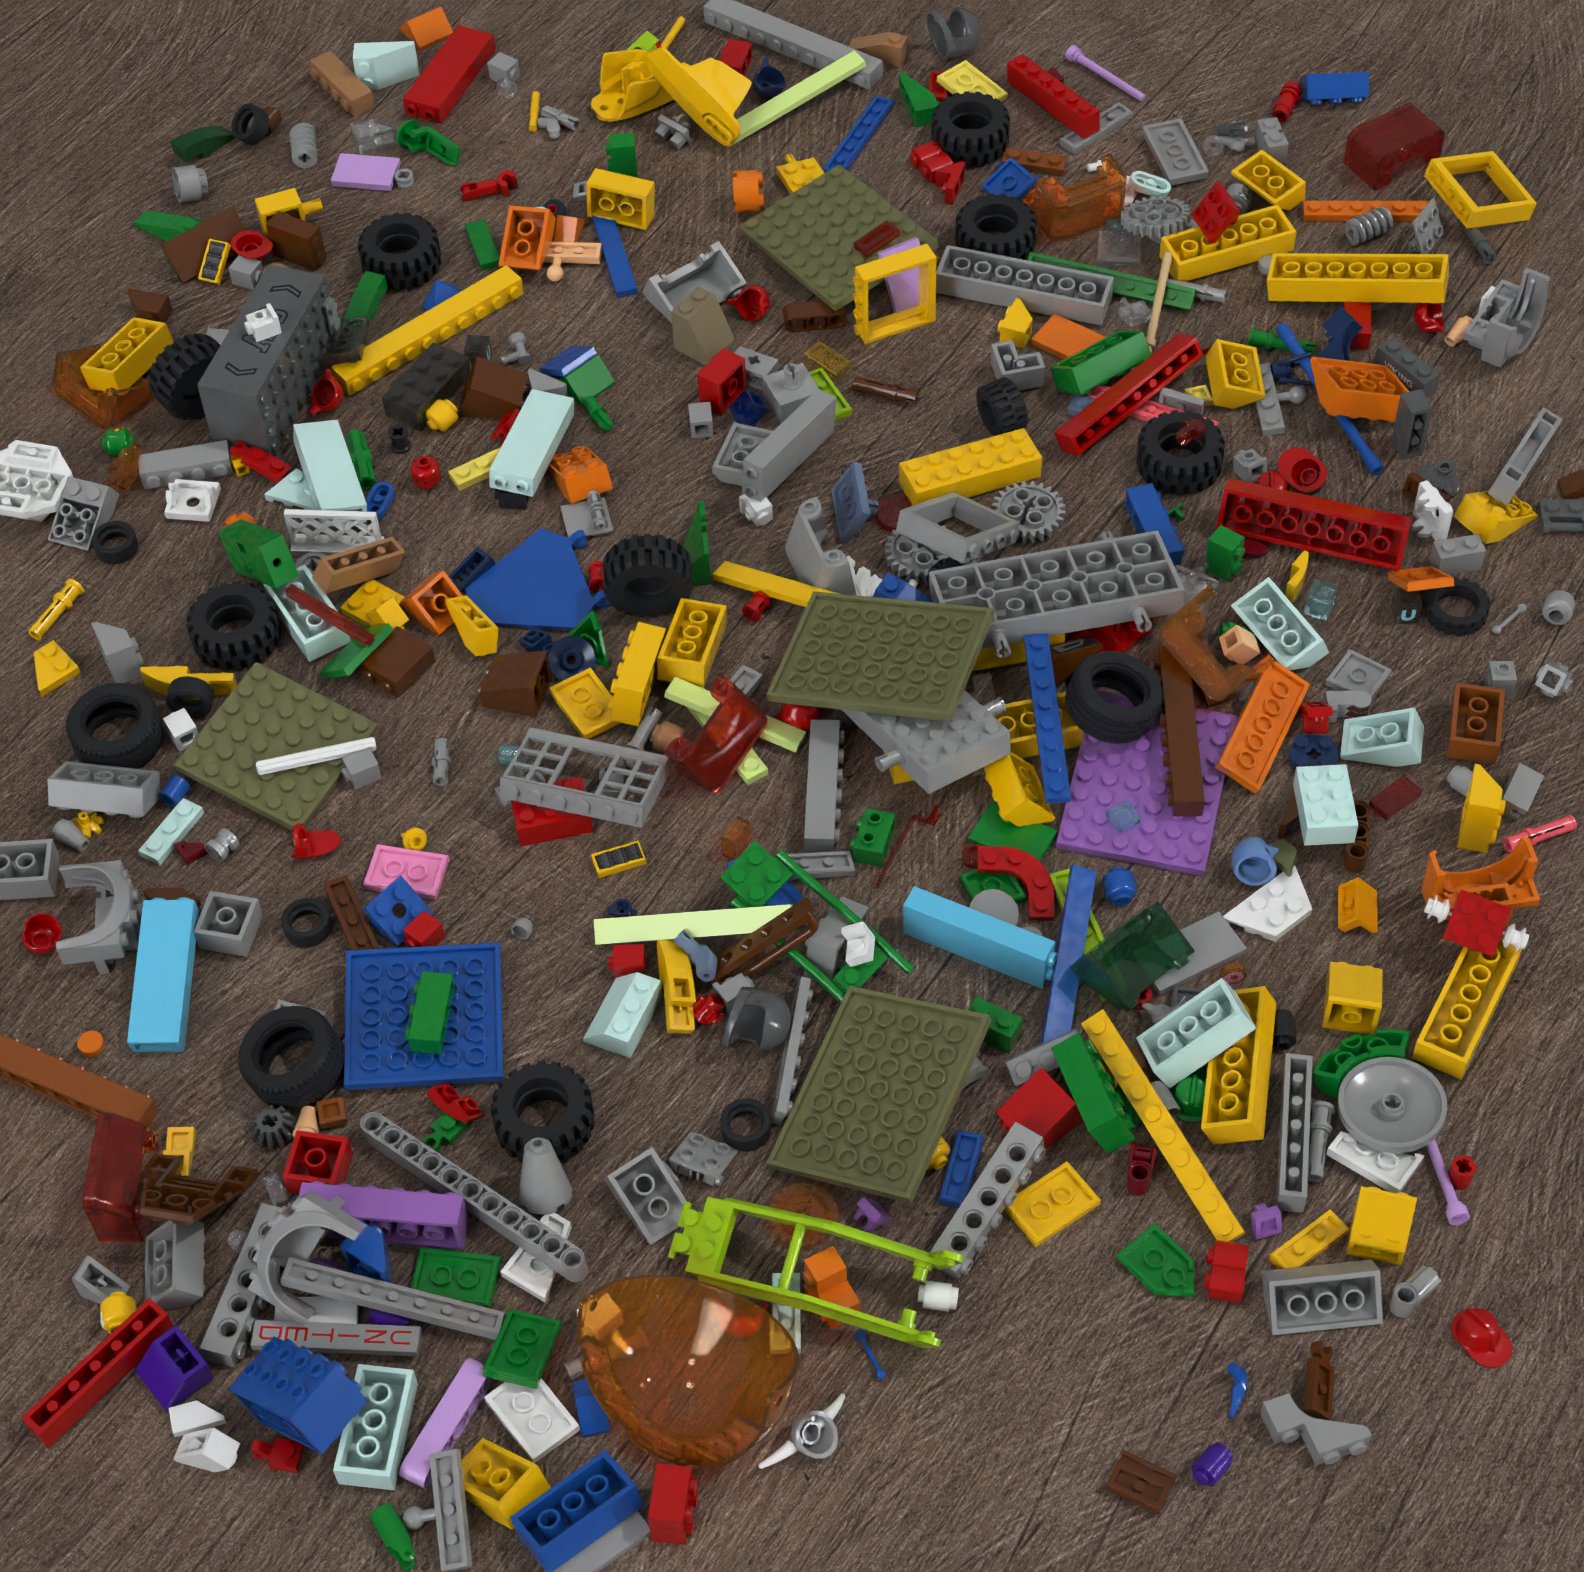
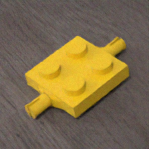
[776,154,824,194]

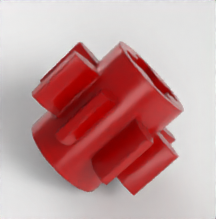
[693,993,724,1026]

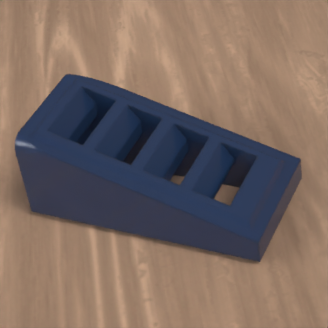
[448,546,496,593]

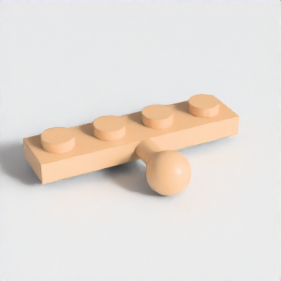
[543,242,602,282]

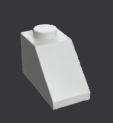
[173,1427,240,1472]

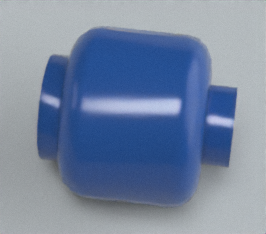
[1102,866,1137,906]

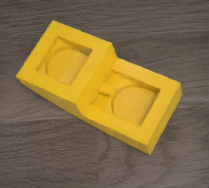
[1285,550,1309,602]
[163,1127,196,1177]

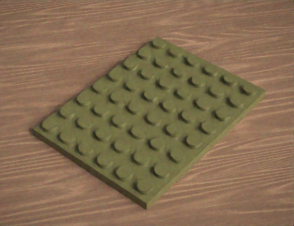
[739,164,939,311]
[766,591,994,721]
[766,986,992,1204]

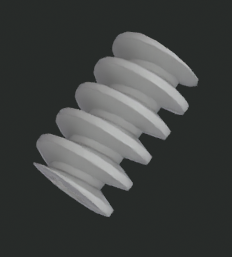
[290,123,318,169]
[1345,206,1394,246]

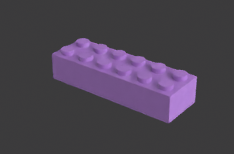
[299,1181,470,1250]

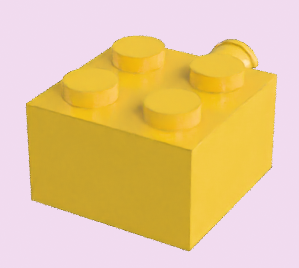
[255,188,323,239]

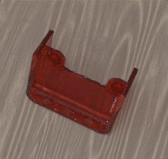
[83,1112,159,1243]

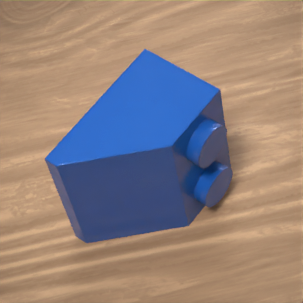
[340,1221,393,1283]

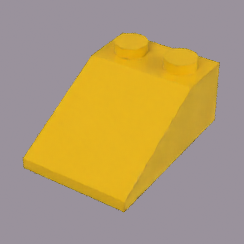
[462,1438,551,1530]

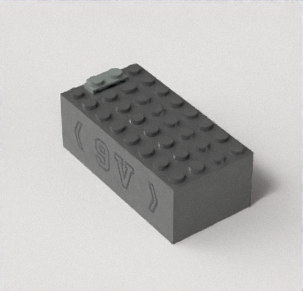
[197,264,340,456]

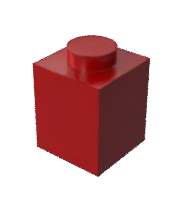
[403,910,445,947]
[608,944,646,979]

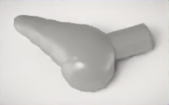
[1214,136,1255,151]

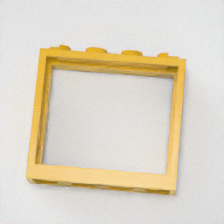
[1424,151,1537,229]
[853,244,937,344]

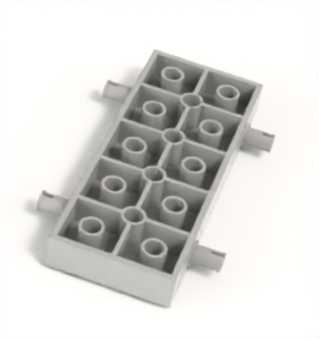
[929,530,1185,658]
[842,690,1011,794]

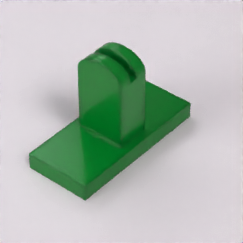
[1168,503,1185,521]

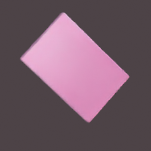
[363,844,449,901]

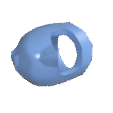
[1231,837,1279,886]

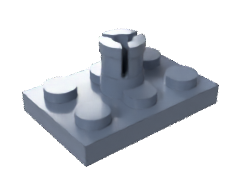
[831,461,879,543]

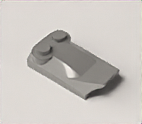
[712,423,773,486]

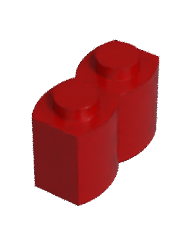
[910,140,953,183]
[1204,1240,1249,1303]

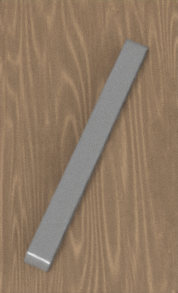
[360,1112,589,1282]

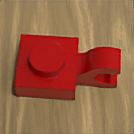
[491,409,520,447]
[250,1438,305,1473]

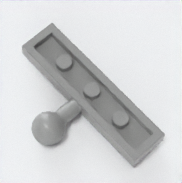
[1255,363,1306,437]
[402,1449,473,1572]

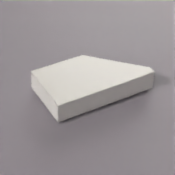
[169,1400,226,1437]

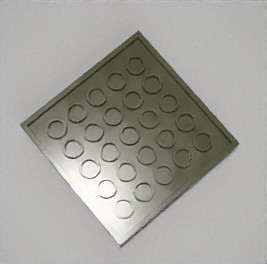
[174,662,378,830]

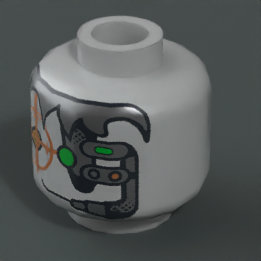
[1227,183,1252,215]

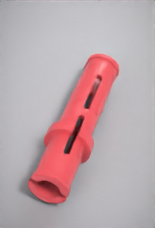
[1503,815,1577,853]

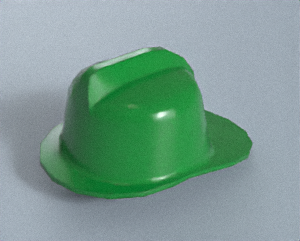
[1171,1068,1207,1123]

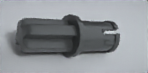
[1217,121,1251,138]

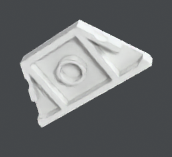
[1223,866,1312,942]

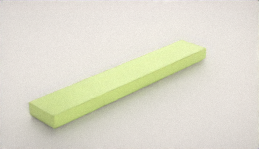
[664,677,806,753]

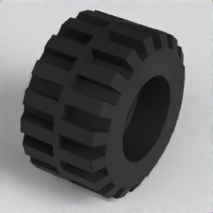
[976,377,1028,436]

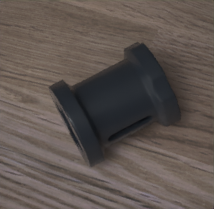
[388,424,411,454]

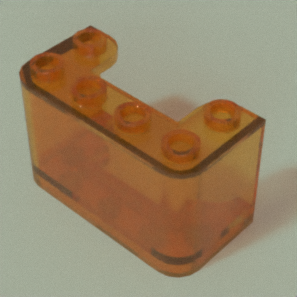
[1033,153,1127,241]

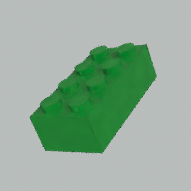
[1050,330,1151,395]
[1051,1033,1136,1154]

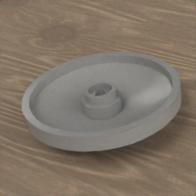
[1337,1057,1447,1153]

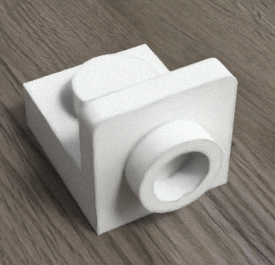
[841,922,875,967]

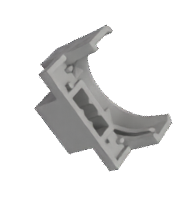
[1463,268,1549,368]
[56,860,143,975]
[248,1190,367,1325]

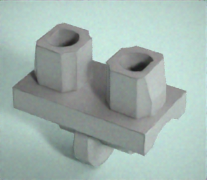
[655,114,694,149]

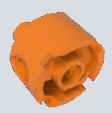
[733,170,765,213]

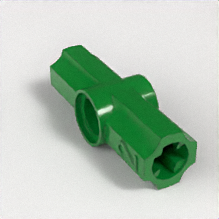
[345,429,376,491]

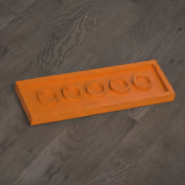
[1215,658,1310,794]

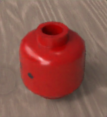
[410,456,441,490]

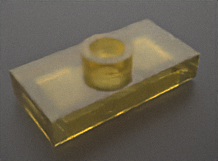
[805,341,852,379]

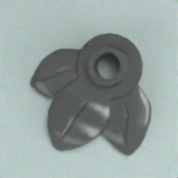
[1417,459,1460,498]

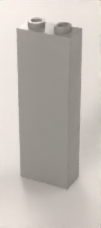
[742,389,837,502]

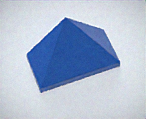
[422,280,462,311]

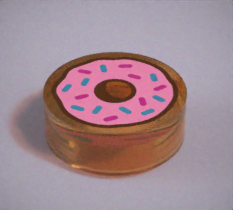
[1219,962,1247,984]

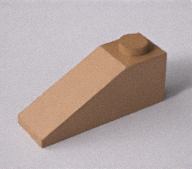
[848,32,908,68]

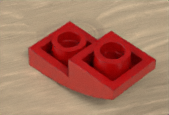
[426,1083,485,1123]

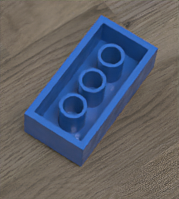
[509,1450,644,1572]

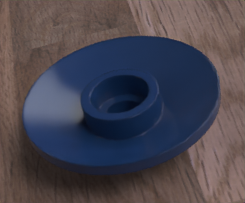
[548,636,596,681]

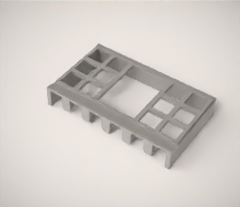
[500,727,669,828]

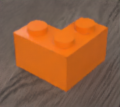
[802,1246,861,1329]

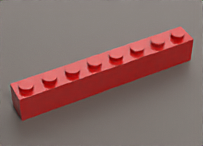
[1054,333,1203,456]

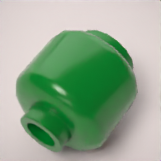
[102,428,136,458]

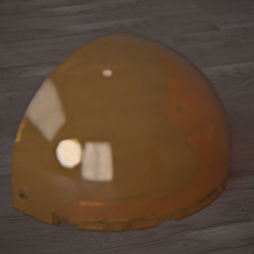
[576,1275,799,1469]

